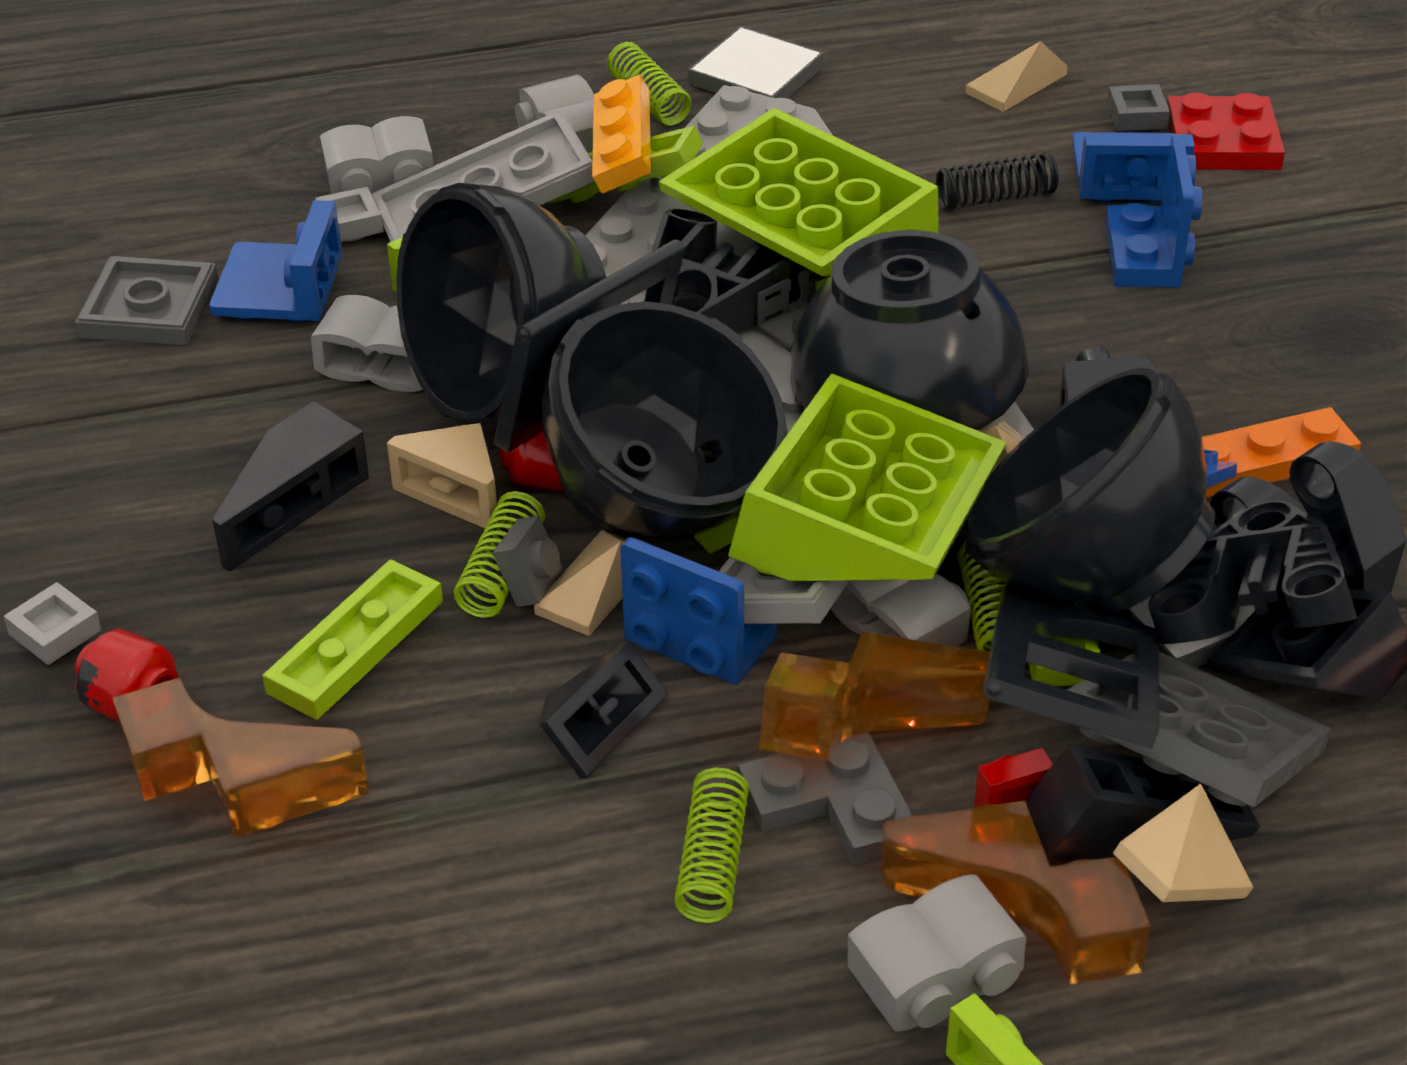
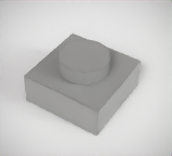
[315,186,384,242]
[4,582,101,665]

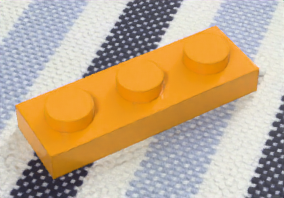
[592,74,651,194]

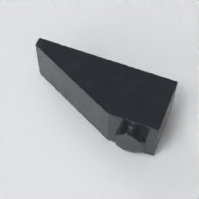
[212,401,369,571]
[1023,744,1260,866]

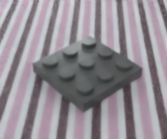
[1068,652,1332,807]

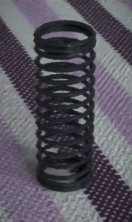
[936,152,1059,210]

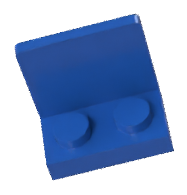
[1072,132,1195,203]
[1105,135,1202,288]
[209,200,343,322]
[620,537,776,686]

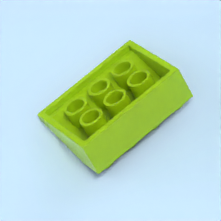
[659,107,939,276]
[728,373,1007,581]

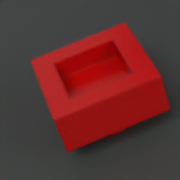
[973,747,1053,833]

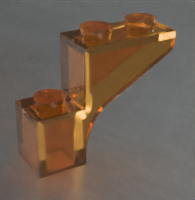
[759,632,990,761]
[113,678,369,838]
[880,800,1150,984]

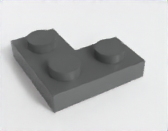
[738,731,921,867]

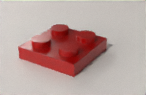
[1167,93,1285,170]

